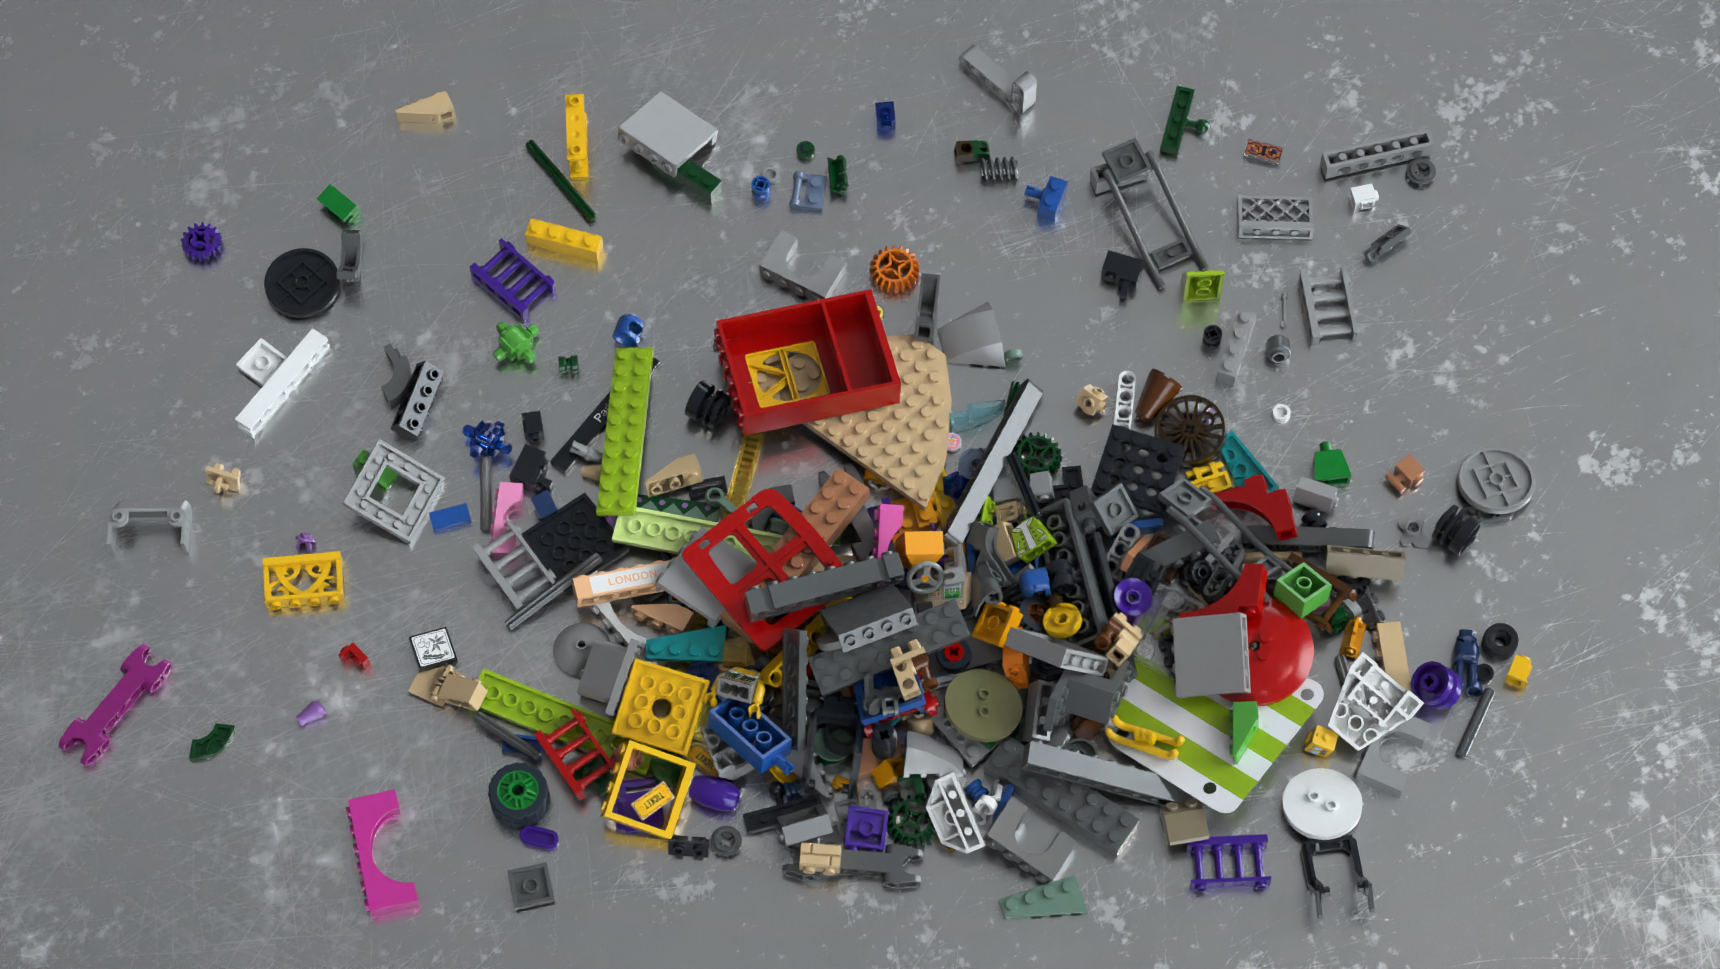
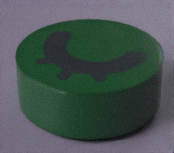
[796,141,815,160]

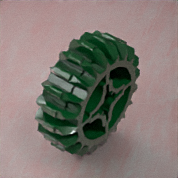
[1011,431,1062,480]
[887,794,937,848]

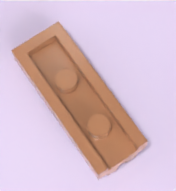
[1120,535,1151,572]

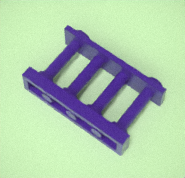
[469,238,556,321]
[1186,834,1272,892]

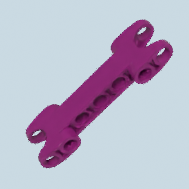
[58,644,172,767]

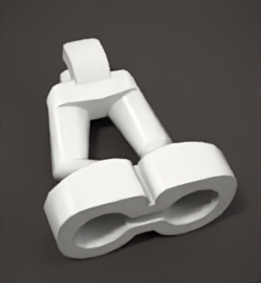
[971,779,1007,825]

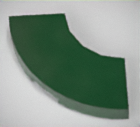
[189,723,236,761]

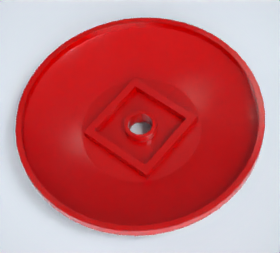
[1219,598,1314,706]

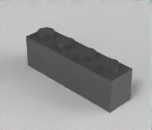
[1141,519,1221,578]

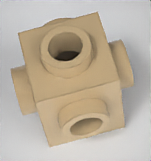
[1074,384,1108,416]

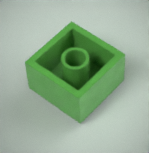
[1273,562,1332,619]

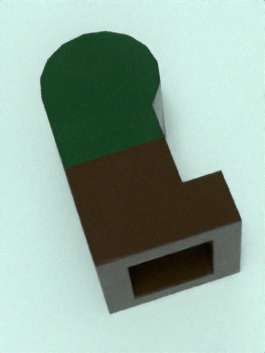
[954,140,990,165]

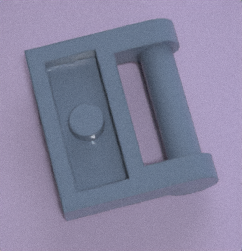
[789,171,827,212]

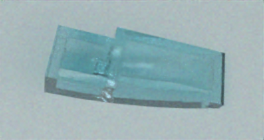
[949,399,1006,433]

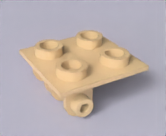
[408,665,461,707]

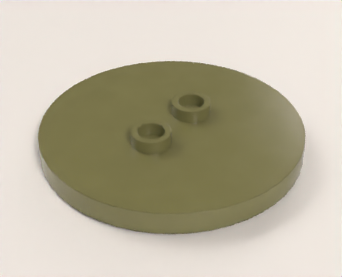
[944,669,1023,742]

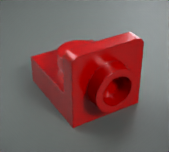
[338,642,371,669]

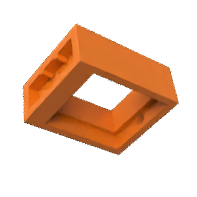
[1003,627,1029,689]

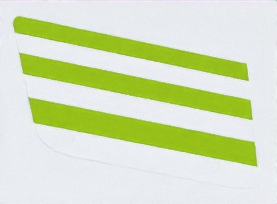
[1105,608,1324,813]

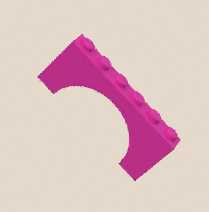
[346,789,419,917]

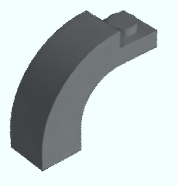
[337,229,363,282]

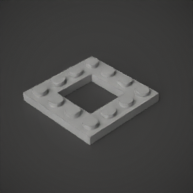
[342,439,445,543]

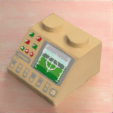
[928,572,972,609]

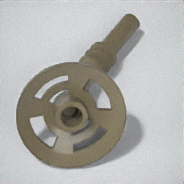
[1151,584,1213,639]

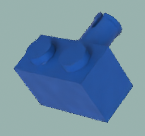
[1024,176,1068,223]

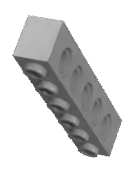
[1320,129,1434,179]

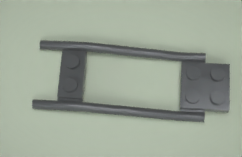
[1102,137,1209,289]
[1158,477,1293,603]

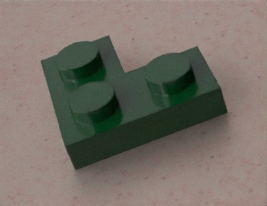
[572,755,613,797]

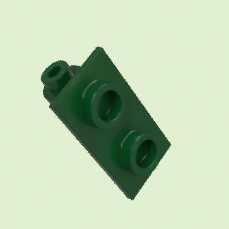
[827,155,849,196]

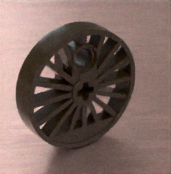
[1154,395,1227,468]

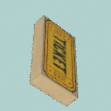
[684,742,719,777]
[631,781,675,821]

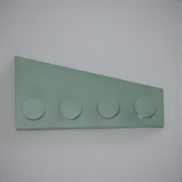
[999,875,1088,920]

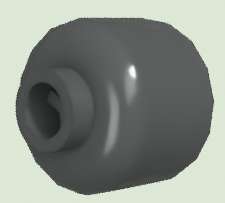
[1266,335,1291,363]

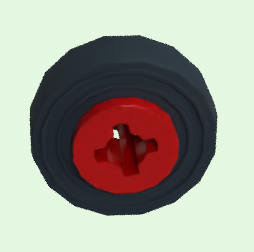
[936,640,972,672]

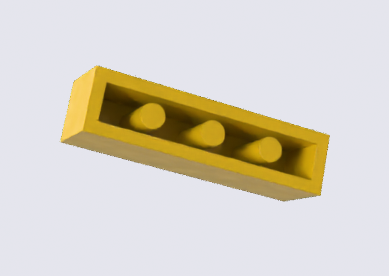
[525,218,603,263]

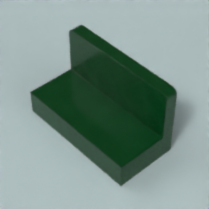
[897,774,929,799]

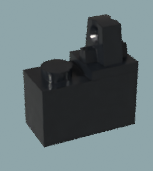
[1101,250,1144,300]
[509,444,553,493]

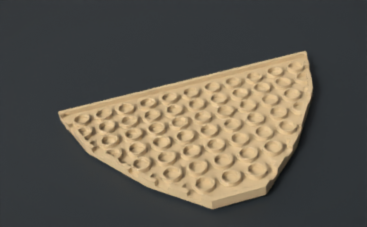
[757,334,952,511]

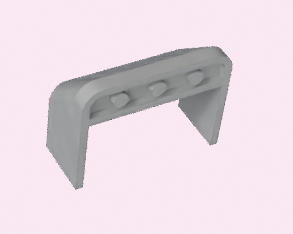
[106,500,192,556]

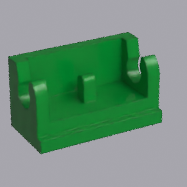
[317,184,361,223]

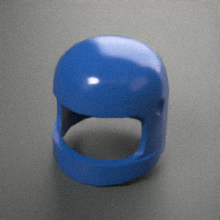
[612,314,644,347]
[1019,567,1052,597]

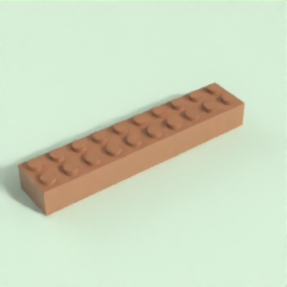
[720,468,870,644]

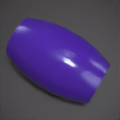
[689,775,741,811]

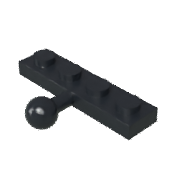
[742,781,822,835]

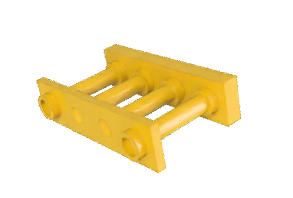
[565,94,589,181]

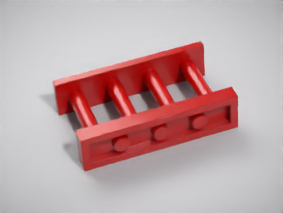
[534,708,616,801]

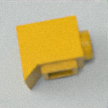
[1505,655,1533,690]

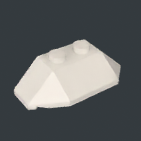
[926,772,986,854]

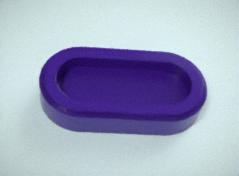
[519,825,559,851]

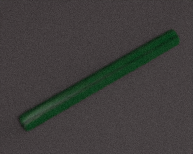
[526,139,597,222]

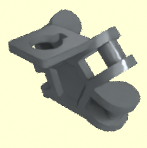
[862,670,911,717]

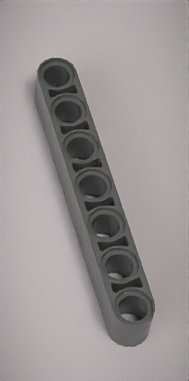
[1240,525,1375,552]

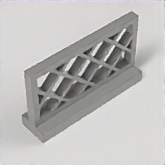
[1237,195,1314,240]

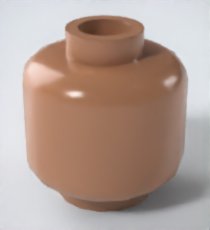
[612,743,643,771]

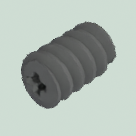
[980,156,1018,181]

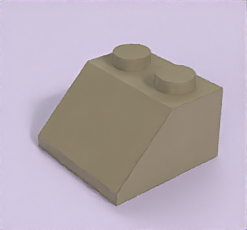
[1160,799,1209,846]

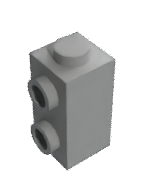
[1293,476,1339,514]

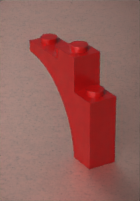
[1211,474,1298,542]
[1179,564,1268,618]

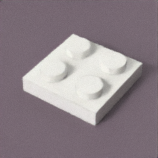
[236,338,287,387]

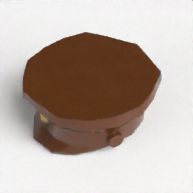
[1071,716,1105,740]

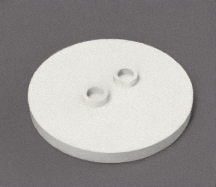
[1282,768,1363,840]

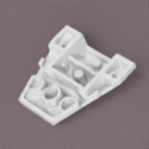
[1327,652,1424,751]

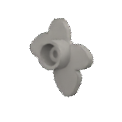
[1398,514,1429,549]

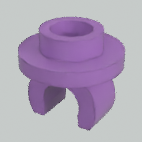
[295,532,315,552]

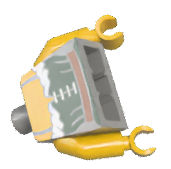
[704,667,765,719]

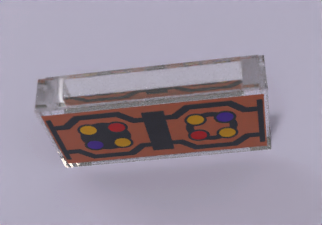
[1243,139,1284,166]

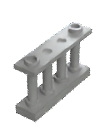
[1299,266,1360,346]
[472,520,556,611]

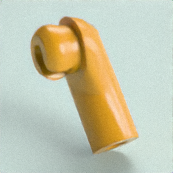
[831,776,859,797]

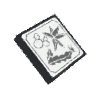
[409,627,458,672]

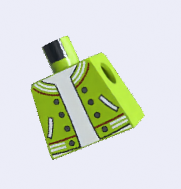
[1011,514,1057,564]

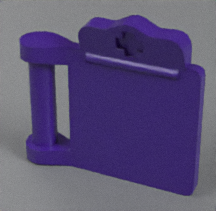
[613,775,665,833]

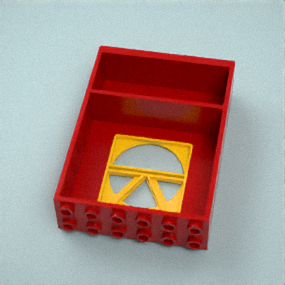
[714,289,901,436]

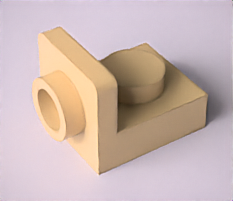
[995,501,1027,524]

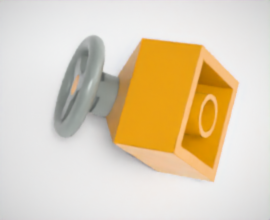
[895,531,944,594]

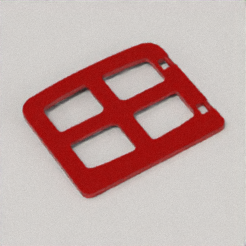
[682,489,843,651]

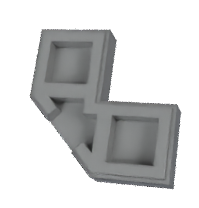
[822,798,856,844]

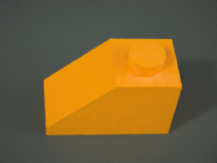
[871,758,913,789]

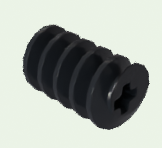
[872,723,897,759]

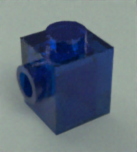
[875,101,896,132]

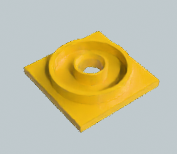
[611,658,711,757]

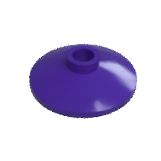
[1114,578,1152,616]

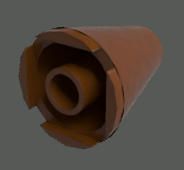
[1135,368,1183,423]

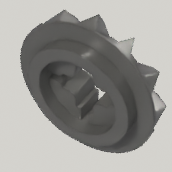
[1406,158,1436,186]
[710,826,742,857]

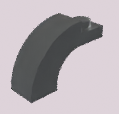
[381,343,412,410]

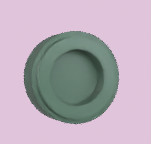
[1004,349,1023,363]

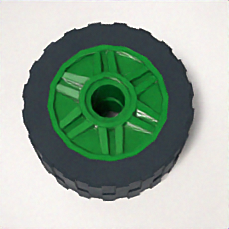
[488,762,550,829]

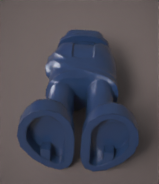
[1453,629,1483,697]

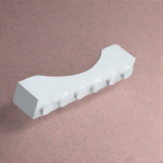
[590,570,668,666]

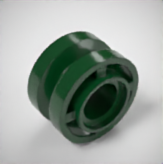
[1321,605,1350,635]

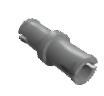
[569,440,603,464]

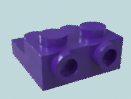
[843,805,889,853]

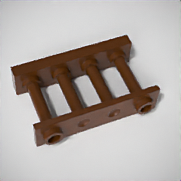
[1265,552,1358,633]

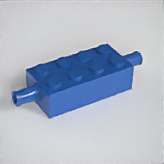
[708,696,795,775]

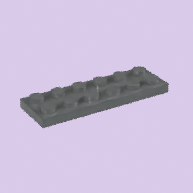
[781,628,809,751]

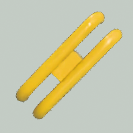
[1105,715,1185,760]

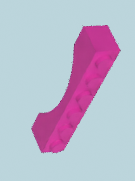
[872,504,903,558]

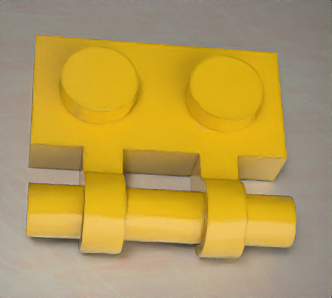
[1185,461,1233,494]

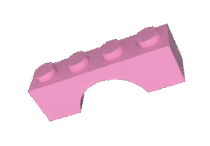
[488,482,524,561]

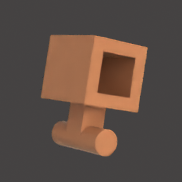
[1385,454,1425,493]

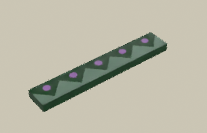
[636,494,720,522]

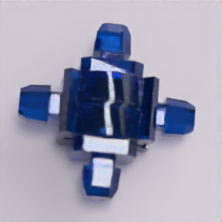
[462,420,512,459]

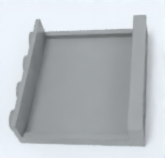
[618,91,718,178]
[656,526,757,629]
[1170,612,1251,699]

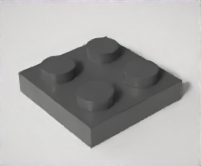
[1090,483,1139,536]
[507,862,555,910]

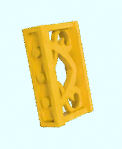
[262,551,344,610]

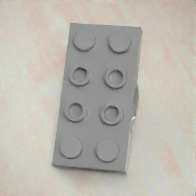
[925,687,1001,768]

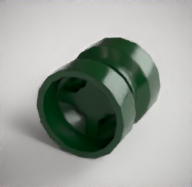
[558,355,579,375]

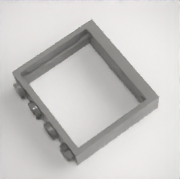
[1004,627,1109,676]

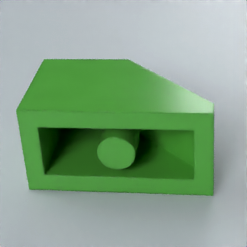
[352,449,397,491]

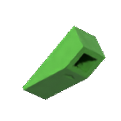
[1229,701,1259,764]

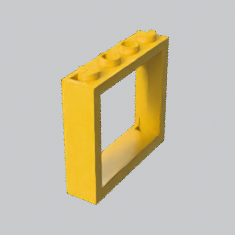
[600,740,696,840]

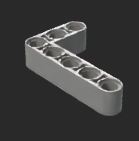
[959,45,1037,114]
[1106,524,1189,613]

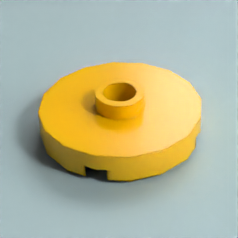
[1043,603,1082,638]

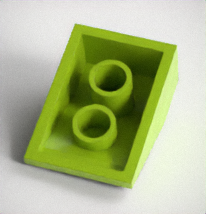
[1181,270,1225,302]

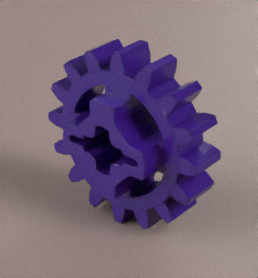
[181,222,223,262]

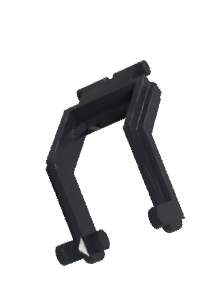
[800,694,865,804]
[1301,835,1375,919]

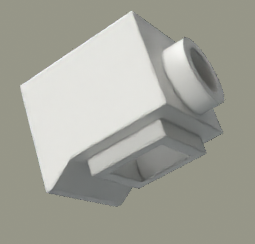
[1349,184,1379,212]

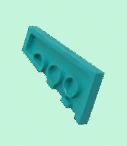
[1217,430,1279,493]
[645,625,726,664]

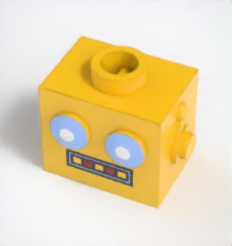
[1304,725,1339,758]

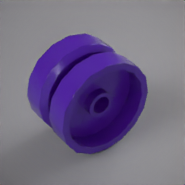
[1411,661,1462,710]

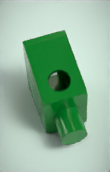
[1313,441,1352,486]

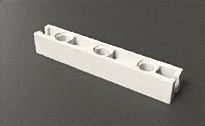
[235,328,330,437]

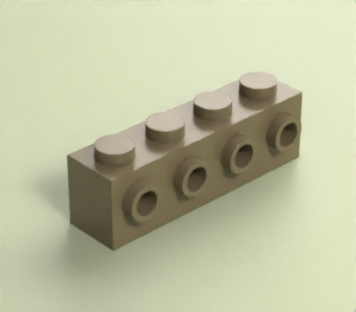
[1324,545,1406,582]

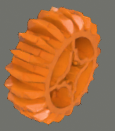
[869,245,920,295]

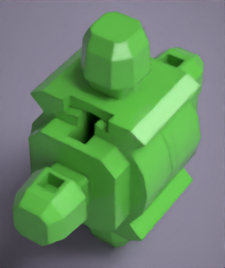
[493,322,539,364]

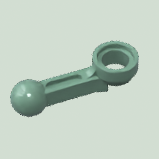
[705,488,750,526]

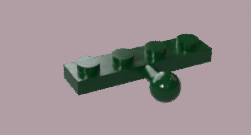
[1160,86,1210,155]

